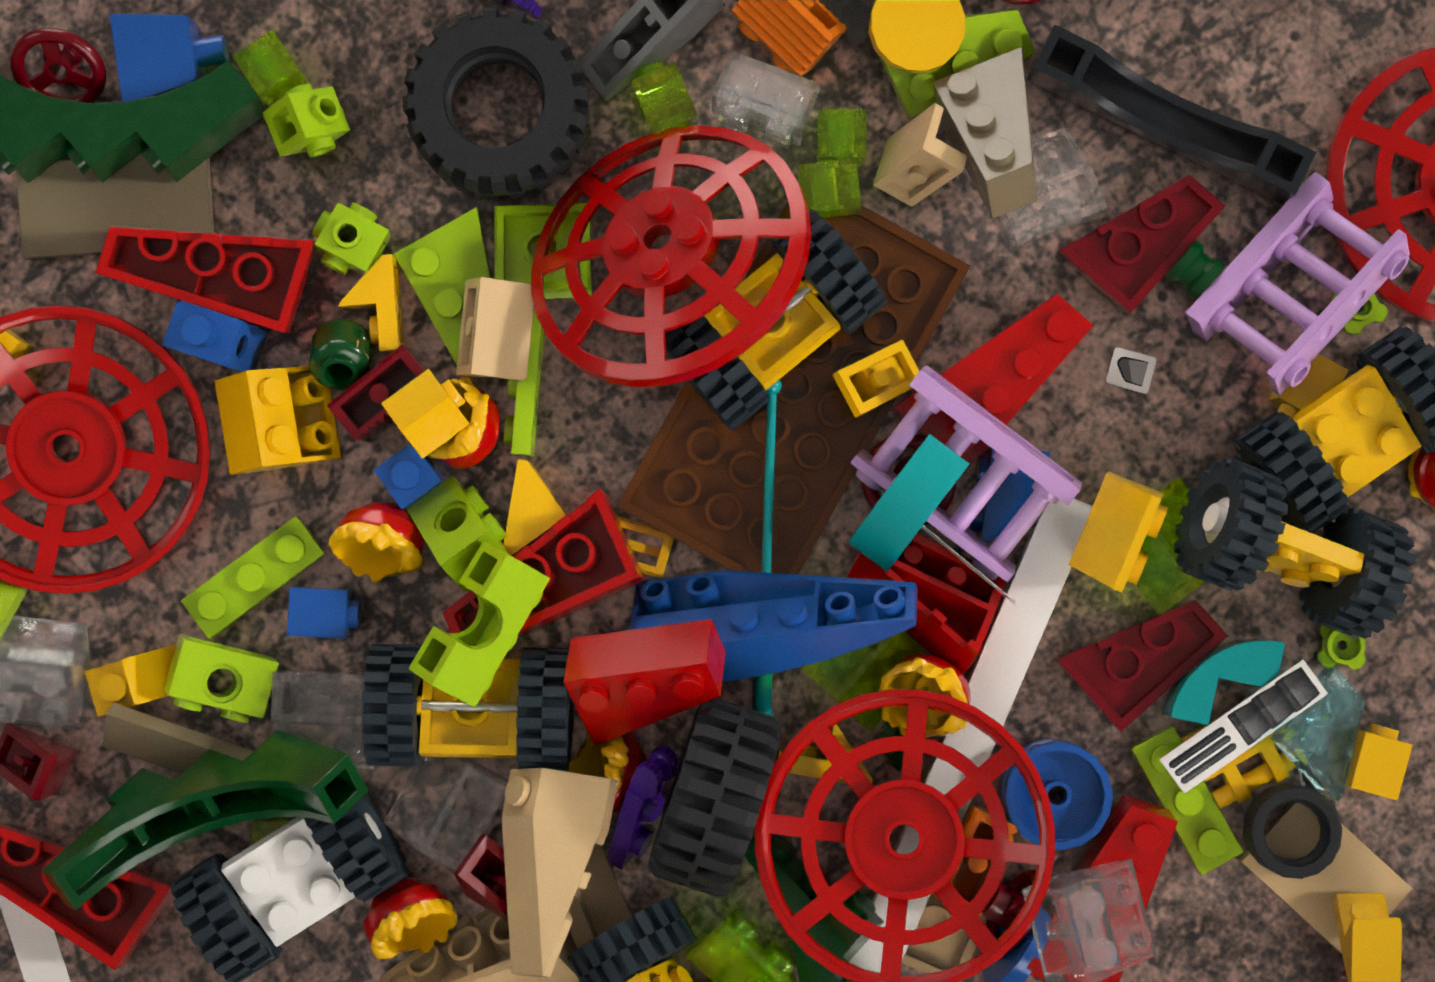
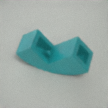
[848,434,969,572]
[1162,639,1285,725]

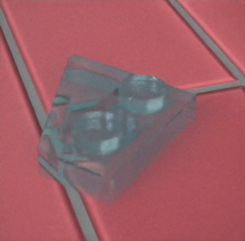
[1270,667,1365,802]

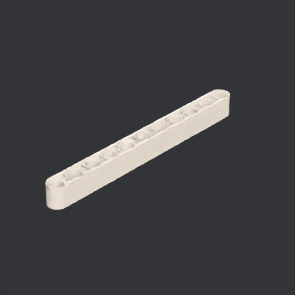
[849,498,1092,973]

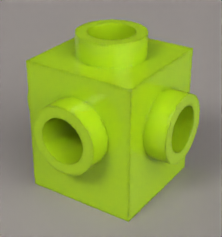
[262,84,350,157]
[312,202,391,276]

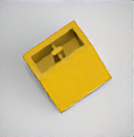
[214,366,341,475]
[1068,471,1168,593]

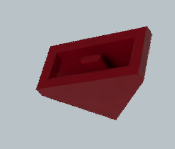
[0,722,77,801]
[454,834,508,922]

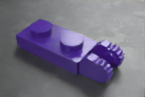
[606,745,679,870]

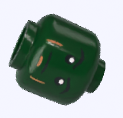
[309,319,374,390]

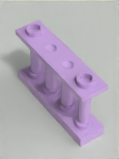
[1185,172,1410,396]
[851,365,1082,582]

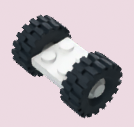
[171,793,409,982]

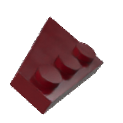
[1057,175,1225,315]
[1054,600,1228,732]

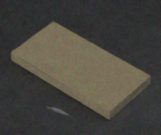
[16,154,215,260]

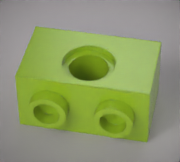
[407,475,509,592]
[164,634,279,723]

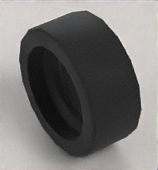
[1243,783,1342,879]

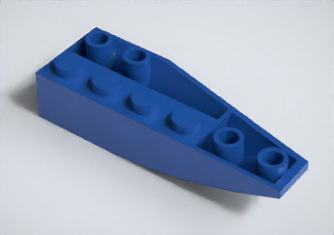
[629,570,917,682]

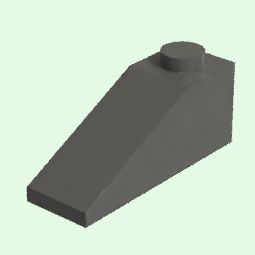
[579,0,726,100]

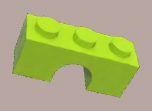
[408,540,551,707]

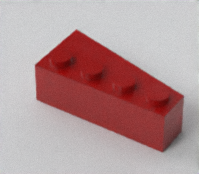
[95,226,316,333]
[890,294,1094,471]
[442,488,645,638]
[1027,794,1178,982]
[0,822,173,970]

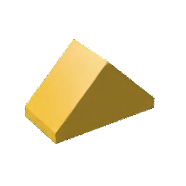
[503,459,568,556]

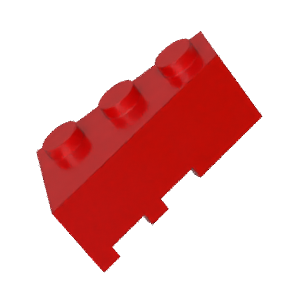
[846,534,1007,675]
[563,619,726,746]

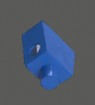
[109,13,229,102]
[162,300,269,372]

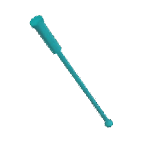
[752,379,782,717]

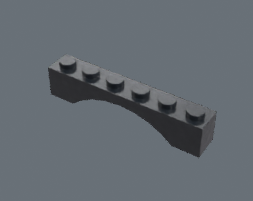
[1026,25,1317,204]

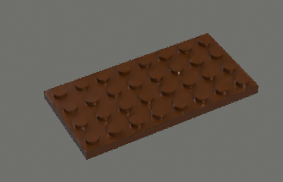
[617,173,970,575]

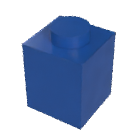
[373,443,445,510]
[287,587,362,639]

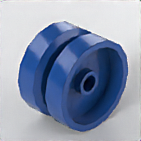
[997,737,1113,851]

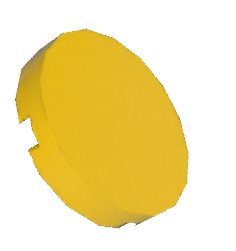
[868,0,965,74]

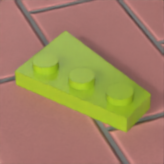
[867,8,1037,118]
[394,207,491,377]

